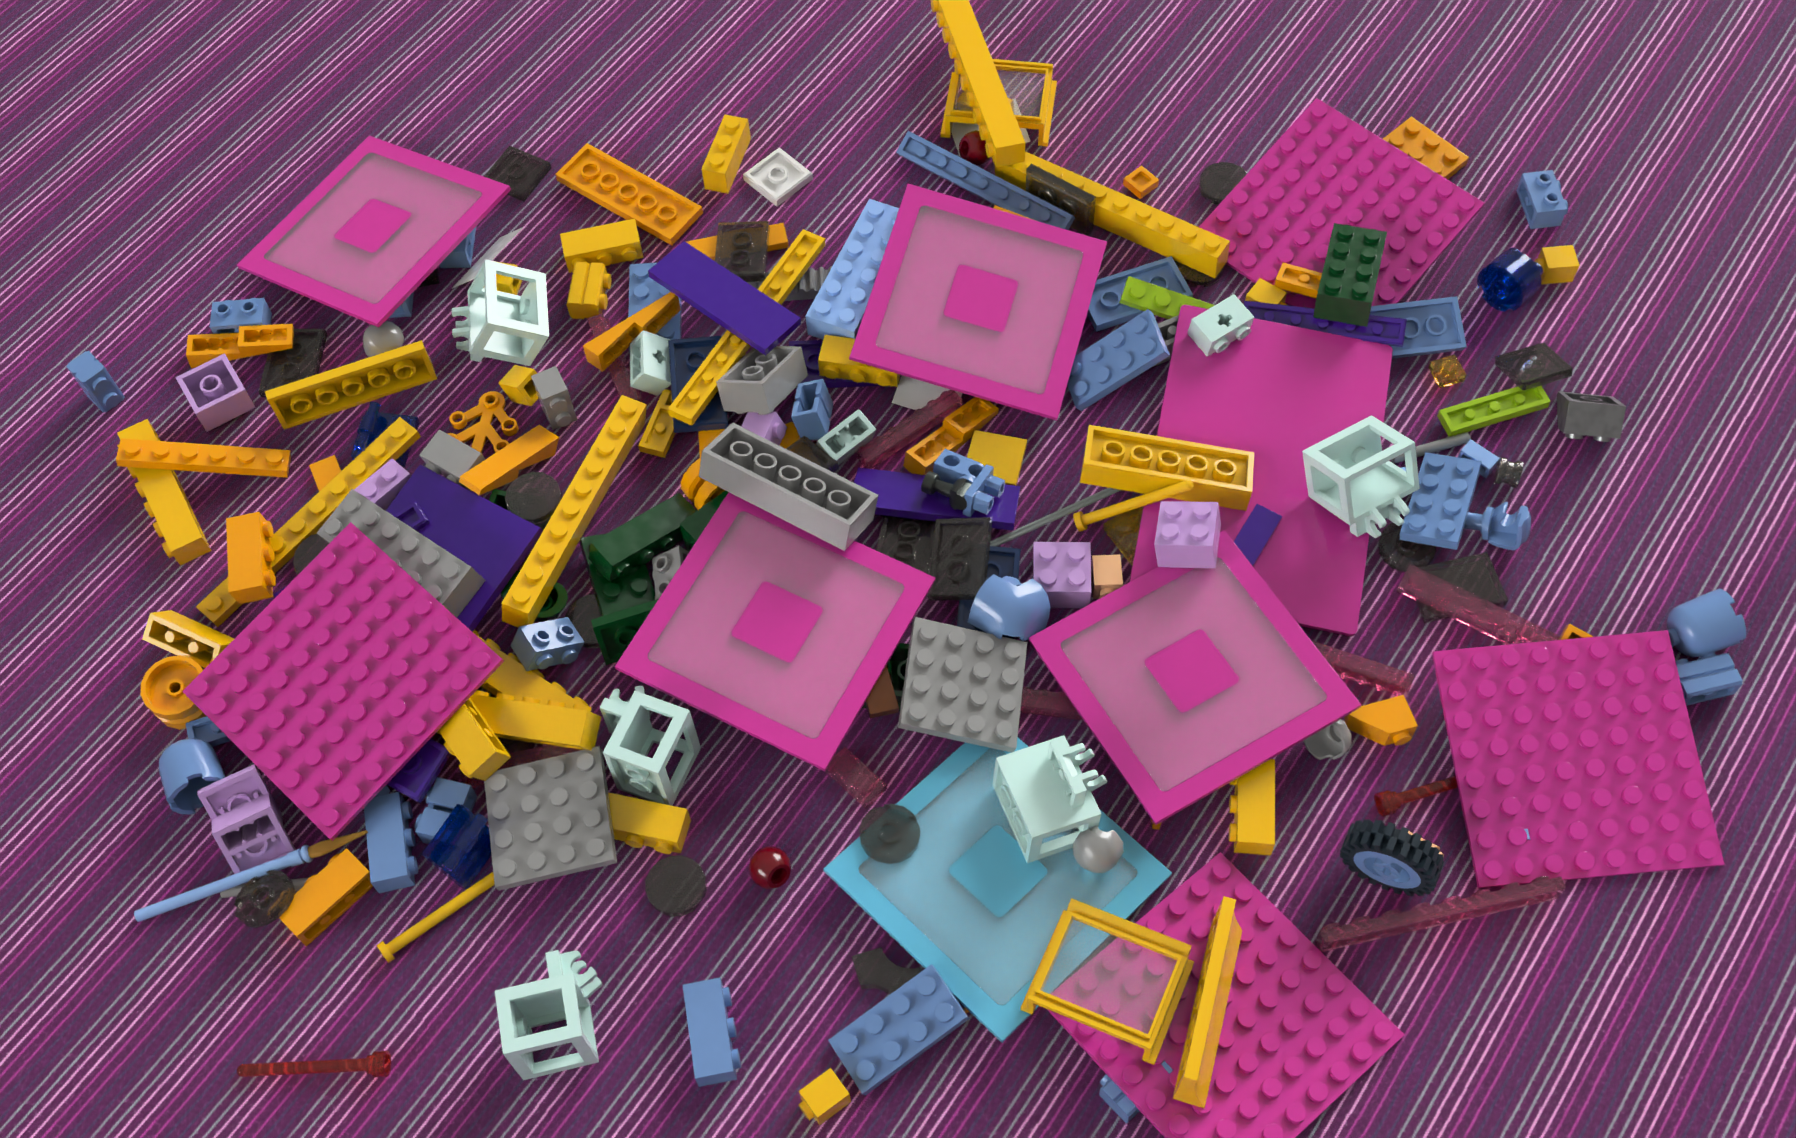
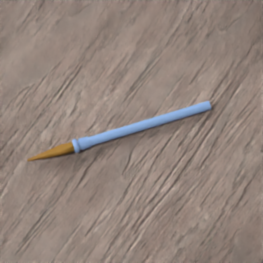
[134,830,368,922]

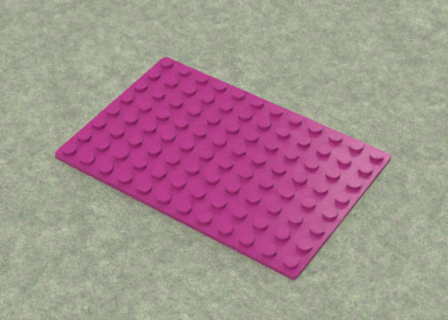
[1130,305,1393,636]

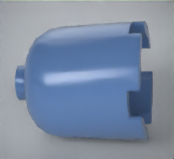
[1667,589,1746,658]
[159,738,226,814]

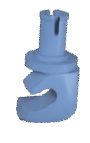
[1464,502,1531,550]

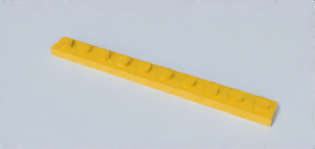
[668,229,825,426]
[196,417,421,627]

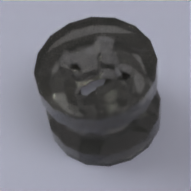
[1493,456,1524,488]

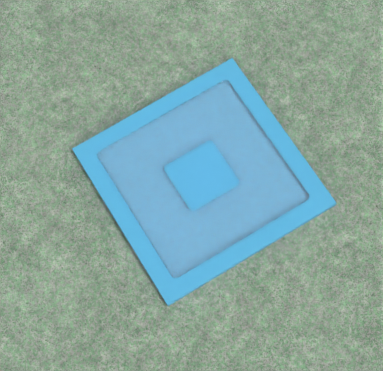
[824,737,1172,1043]

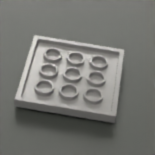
[898,617,1027,752]
[484,746,617,891]

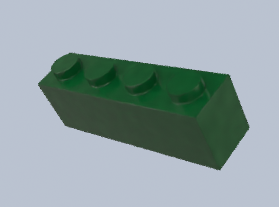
[588,492,697,582]

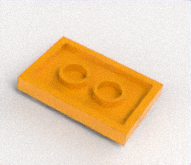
[1383,116,1469,180]

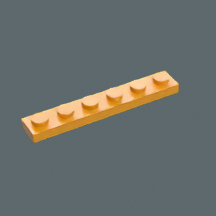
[116,438,291,478]

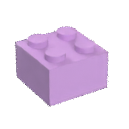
[175,353,256,432]
[1154,501,1221,568]
[1033,542,1091,608]

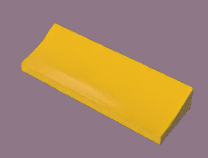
[265,340,437,430]
[1079,425,1254,511]
[1172,896,1242,1109]

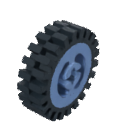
[1340,819,1444,896]

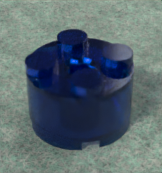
[1477,248,1543,312]

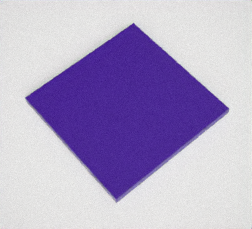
[386,465,543,632]

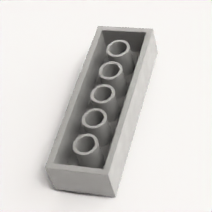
[699,423,878,551]
[317,489,486,618]

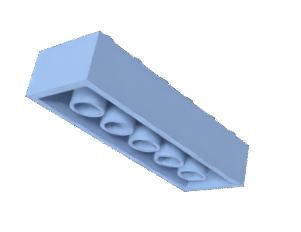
[805,199,899,339]

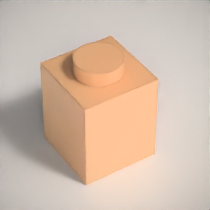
[1091,555,1123,599]

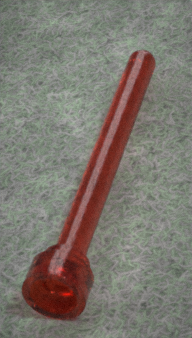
[1374,776,1458,817]
[237,1051,391,1077]

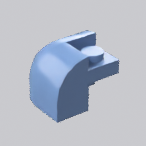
[968,574,1050,641]

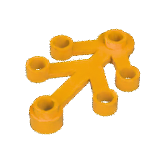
[448,391,519,453]

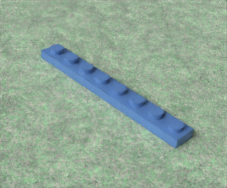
[896,131,1075,230]

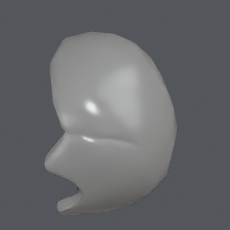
[363,321,404,357]
[1303,719,1351,760]
[1073,826,1124,873]

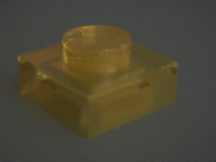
[1428,354,1467,388]

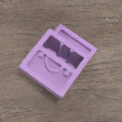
[197,764,296,874]

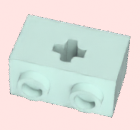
[1187,294,1254,357]
[630,330,671,396]
[814,409,876,471]

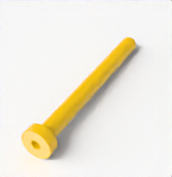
[1073,480,1194,532]
[376,872,495,963]

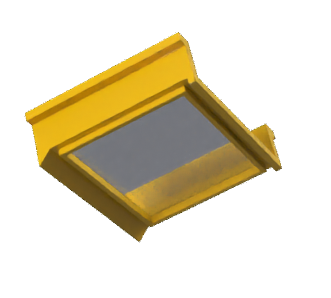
[940,59,1057,147]
[1020,898,1194,1065]

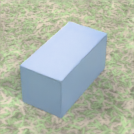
[1458,439,1500,478]

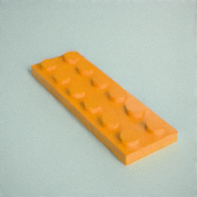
[555,143,703,245]

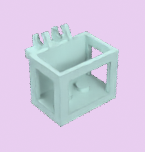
[452,260,549,366]
[1302,415,1420,538]
[600,686,701,806]
[992,735,1107,863]
[495,950,602,1080]

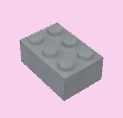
[716,346,808,415]

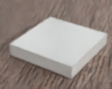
[743,148,813,206]

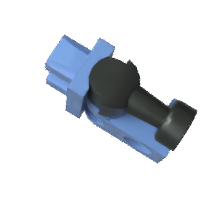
[921,449,1005,517]

